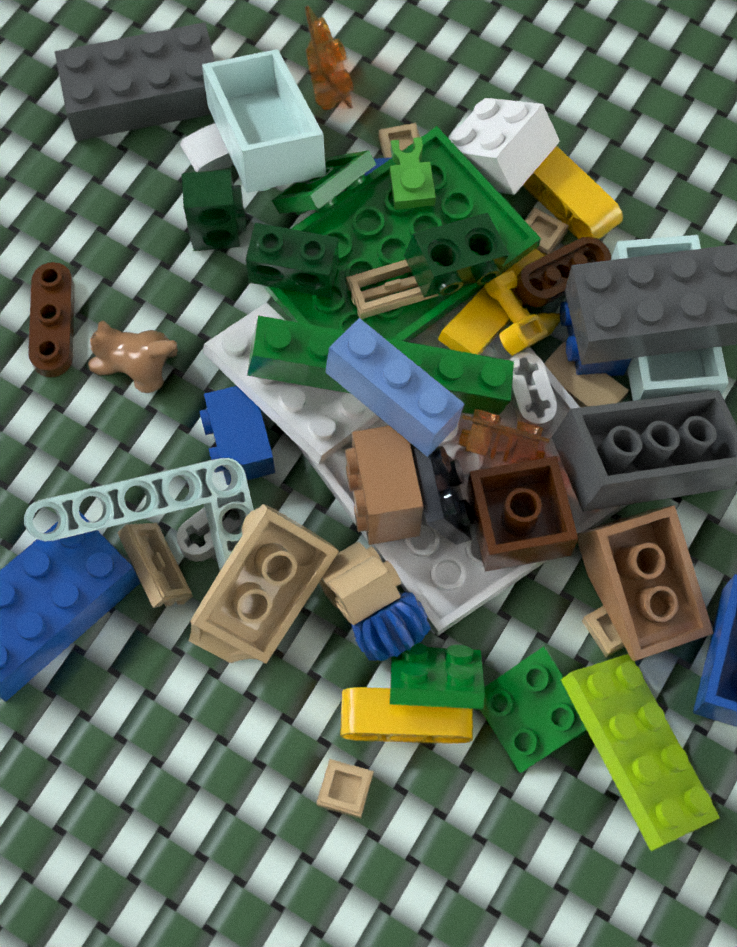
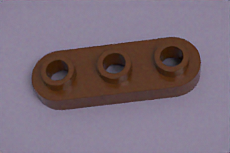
[514,236,612,307]
[28,262,75,377]

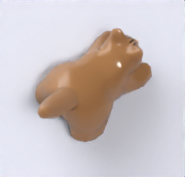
[88,321,178,393]

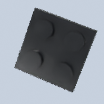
[410,443,474,545]

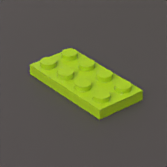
[561,654,720,851]

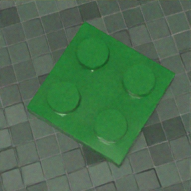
[271,150,377,215]
[390,643,485,709]

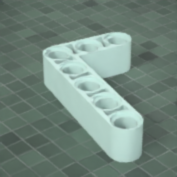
[24,458,254,571]

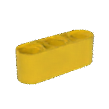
[523,146,623,240]
[340,687,473,744]

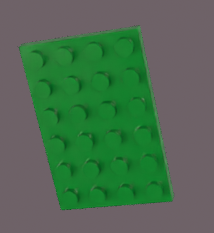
[262,126,541,342]

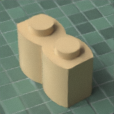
[319,542,401,625]

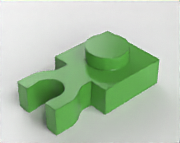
[389,137,436,210]

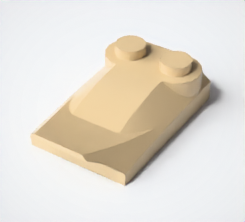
[189,504,339,664]

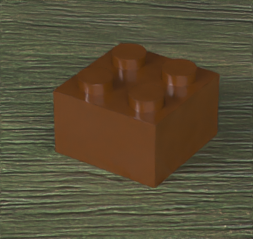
[466,456,578,572]

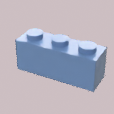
[325,318,464,457]

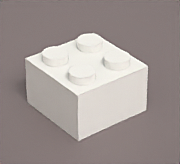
[449,98,560,195]

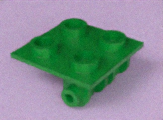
[480,646,588,773]

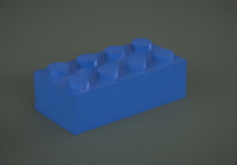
[0,511,141,702]

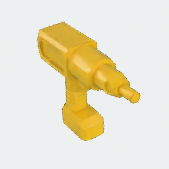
[484,270,560,356]

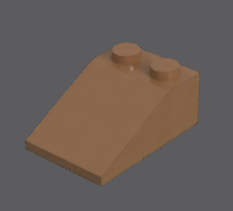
[577,505,714,661]

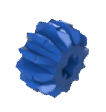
[351,592,431,661]

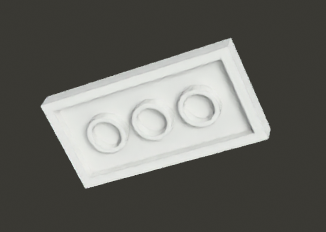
[203,302,379,465]

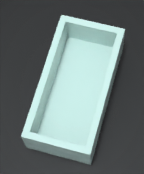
[202,49,326,193]
[611,235,729,401]

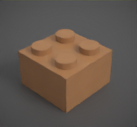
[345,426,423,545]

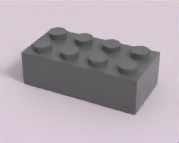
[54,22,215,141]
[565,244,737,365]
[552,390,737,512]

